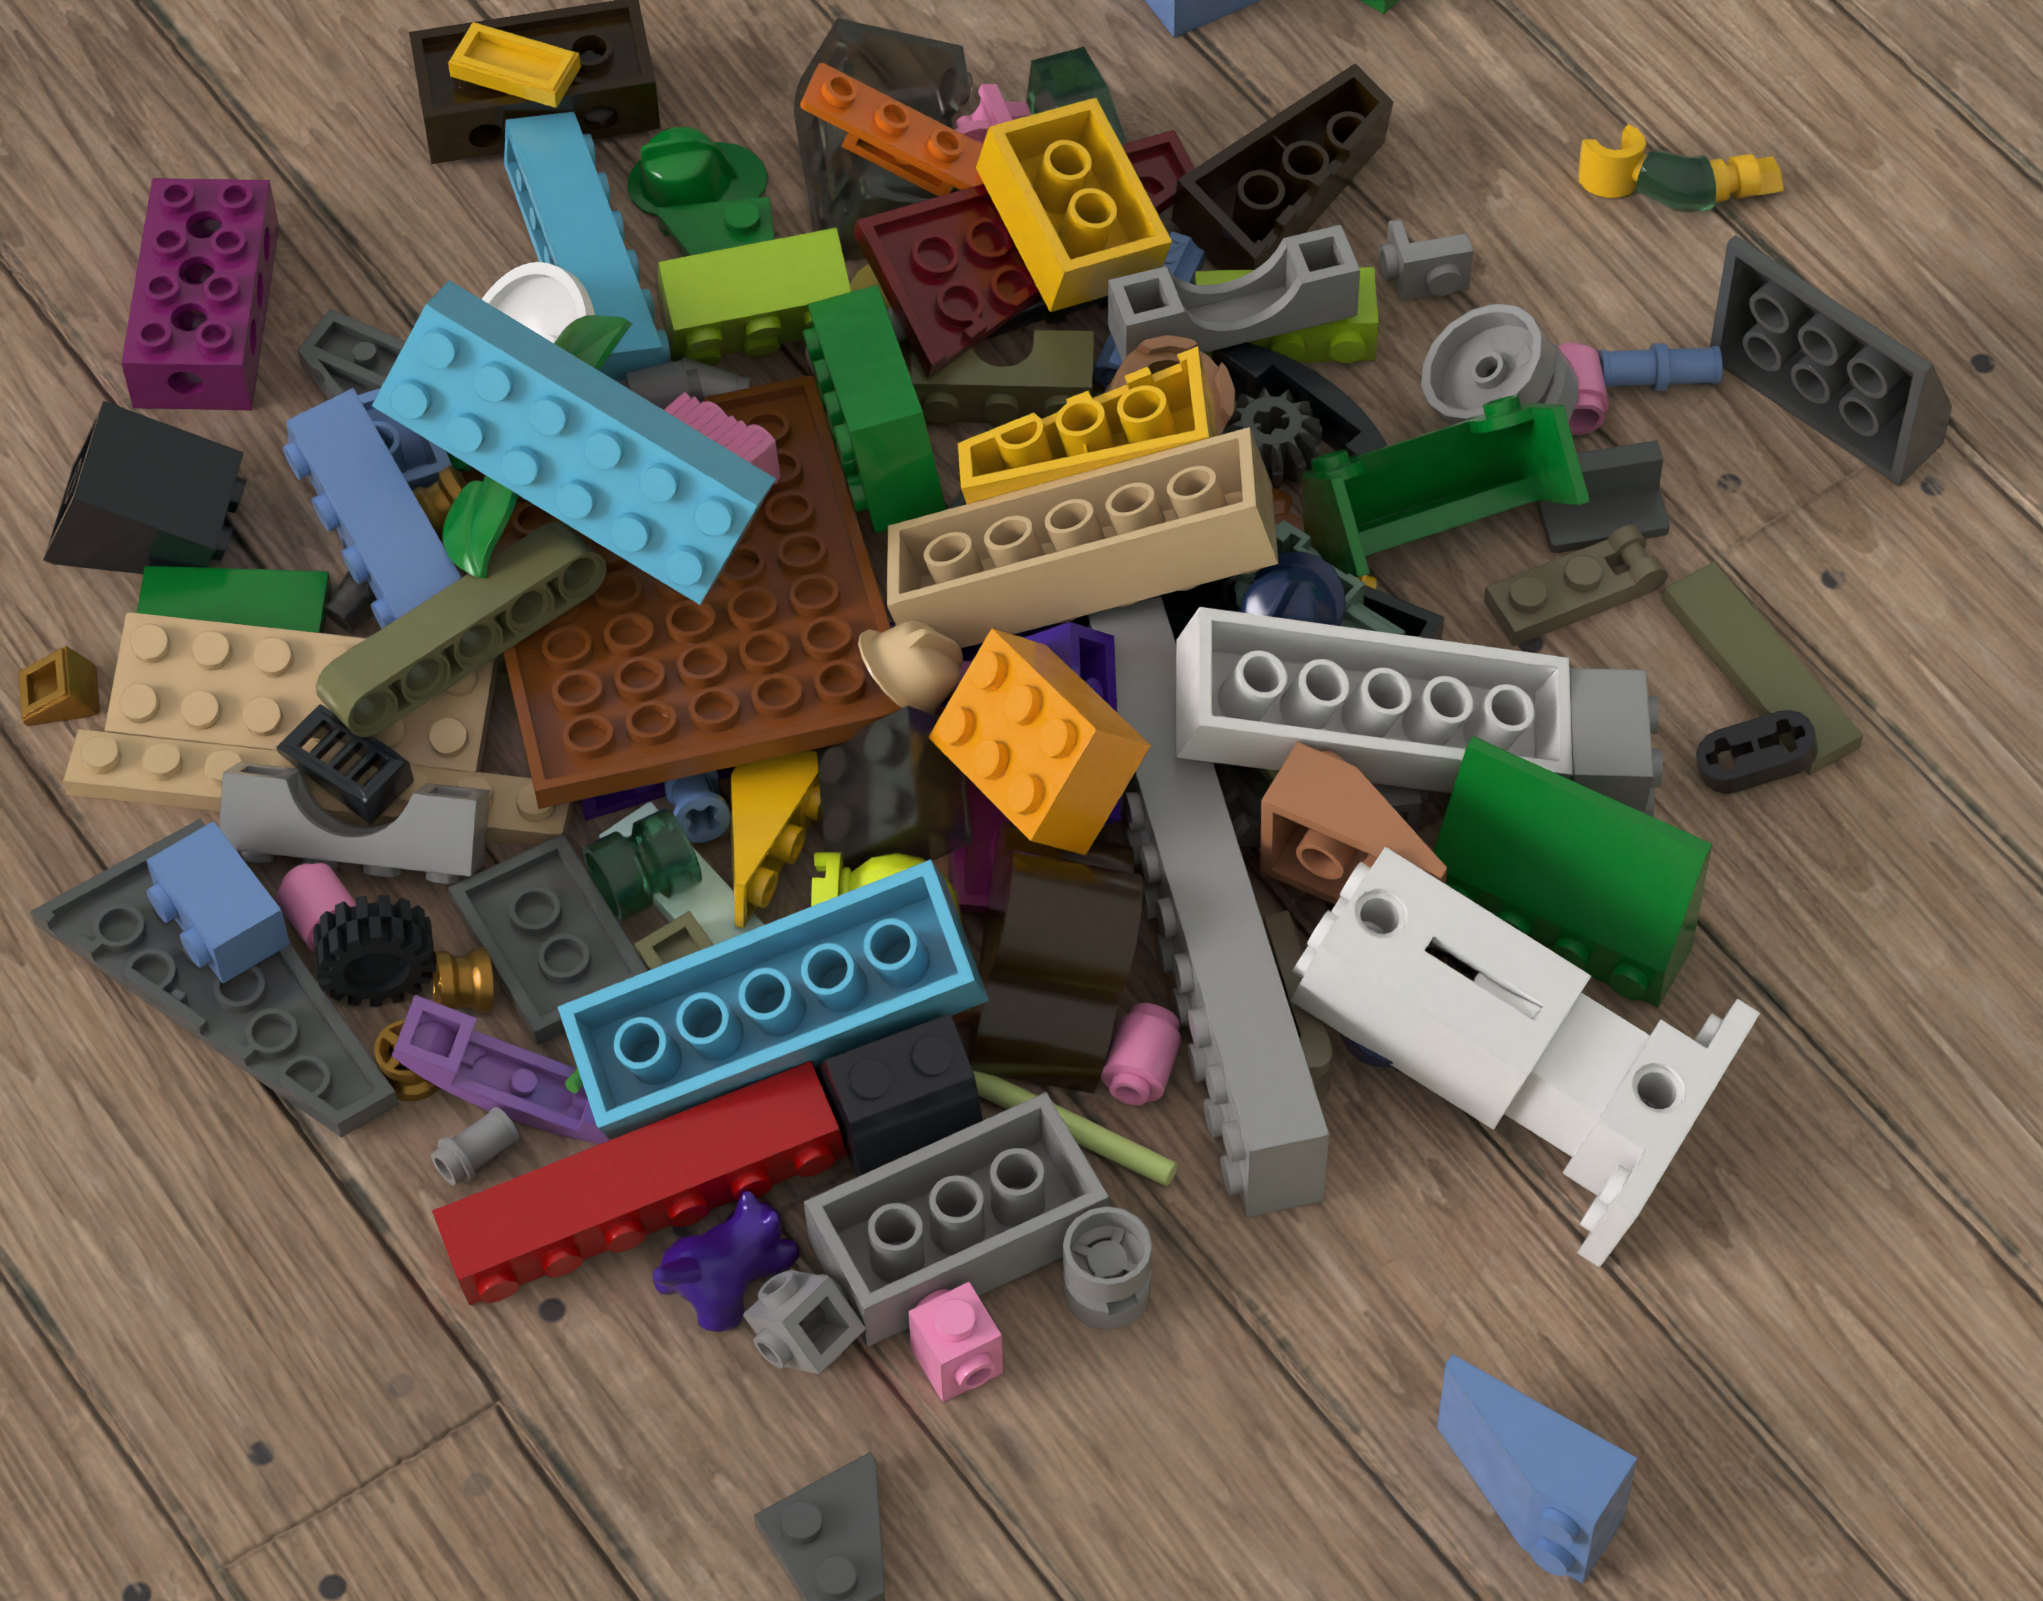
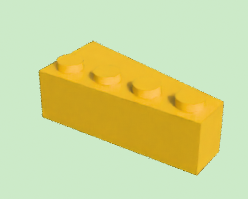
[958,346,1218,504]

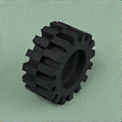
[313,895,435,1007]

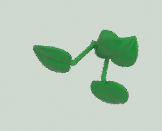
[442,315,633,578]

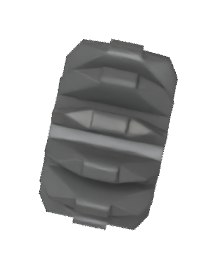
[1221,387,1322,489]

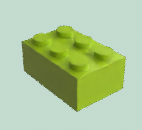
[657,228,851,365]

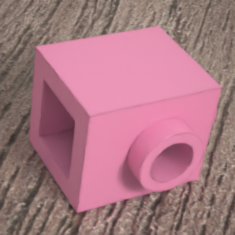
[908,1282,1003,1403]

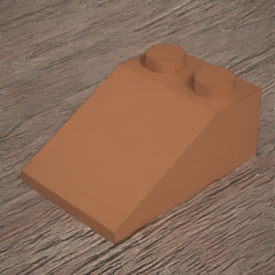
[1260,742,1447,905]

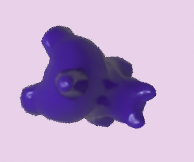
[652,1191,800,1332]

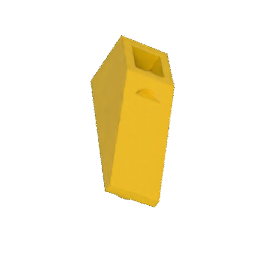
[730,750,834,929]

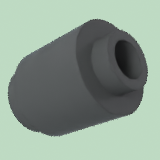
[617,360,704,410]

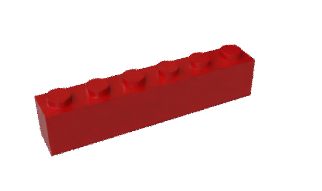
[432,1061,846,1306]

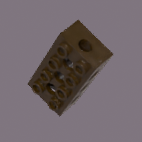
[409,0,661,164]

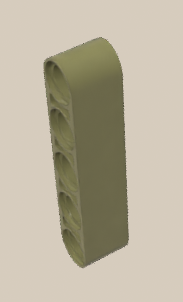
[316,521,606,737]

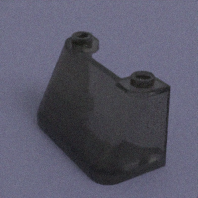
[794,18,973,262]

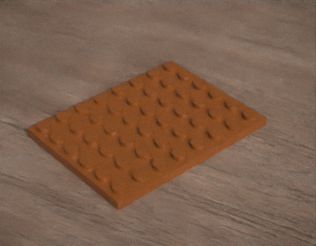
[462,375,918,809]

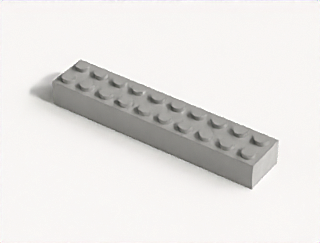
[1087,596,1329,1218]

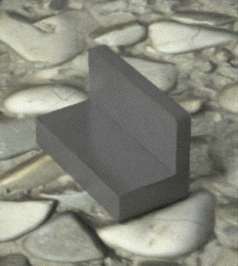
[1535,440,1670,553]

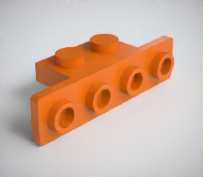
[800,63,984,197]

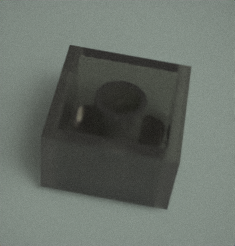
[817,705,972,872]

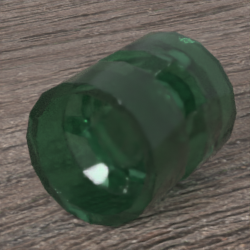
[583,808,703,923]

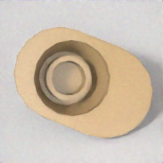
[858,619,963,729]

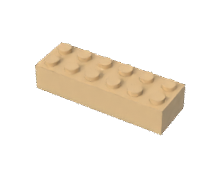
[887,427,1278,648]

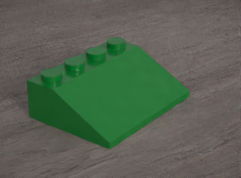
[1433,736,1712,1008]

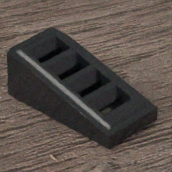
[276,704,414,825]

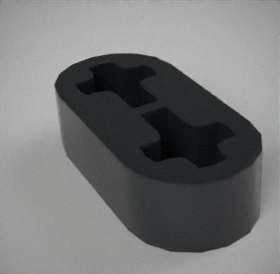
[1696,710,1818,794]

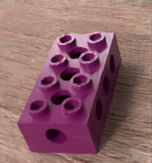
[121,178,279,410]

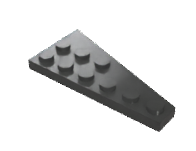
[30,818,398,1137]

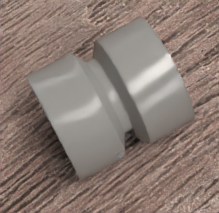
[1063,1206,1152,1330]

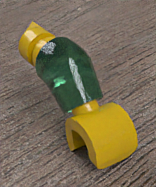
[1578,124,1784,213]

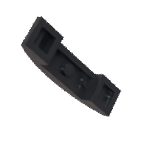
[1212,342,1388,458]

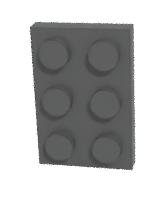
[448,834,648,1045]

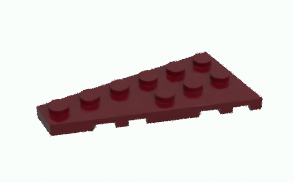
[854,130,1195,379]

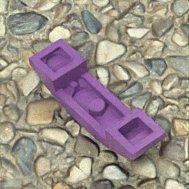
[392,995,610,1144]

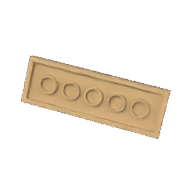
[104,612,499,772]

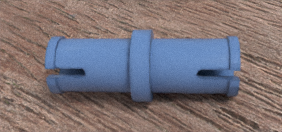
[1598,343,1723,391]

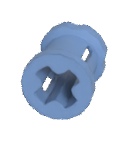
[664,770,731,843]

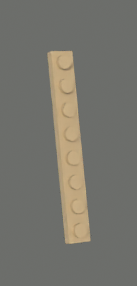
[63,729,575,846]

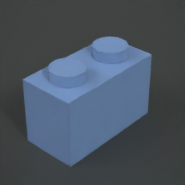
[146,821,290,984]

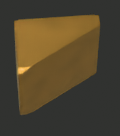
[18,646,100,726]

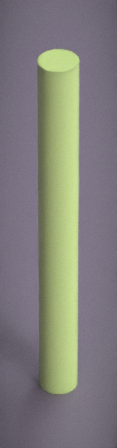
[973,1071,1178,1187]

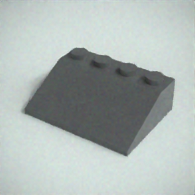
[1710,235,1952,486]

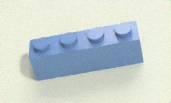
[282,388,461,628]

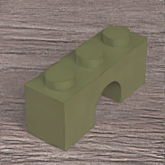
[910,330,1094,425]

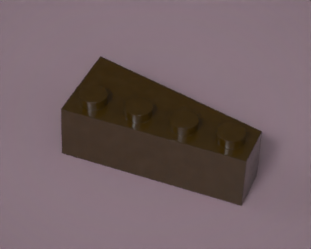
[1171,63,1394,270]

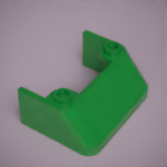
[1302,395,1590,577]

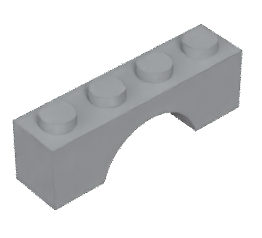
[1108,225,1360,362]
[219,762,490,884]

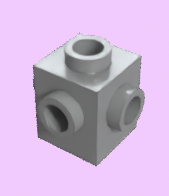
[743,1270,867,1374]

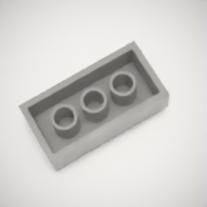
[804,1092,1109,1347]

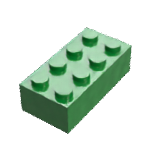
[802,285,946,533]

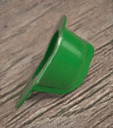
[627,126,768,216]

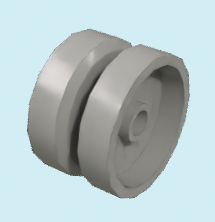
[1421,303,1579,425]

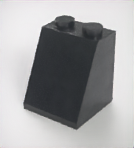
[43,401,247,574]

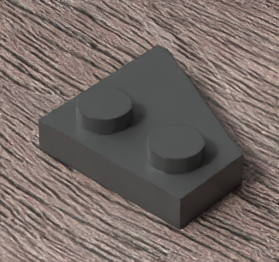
[754,1452,885,1601]

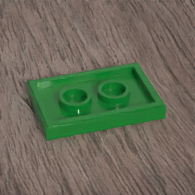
[136,566,331,634]

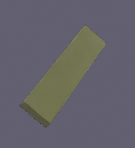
[1662,561,1863,775]

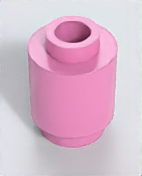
[1558,342,1609,435]
[276,863,356,952]
[1101,1003,1182,1106]

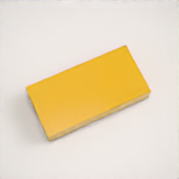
[448,22,581,108]

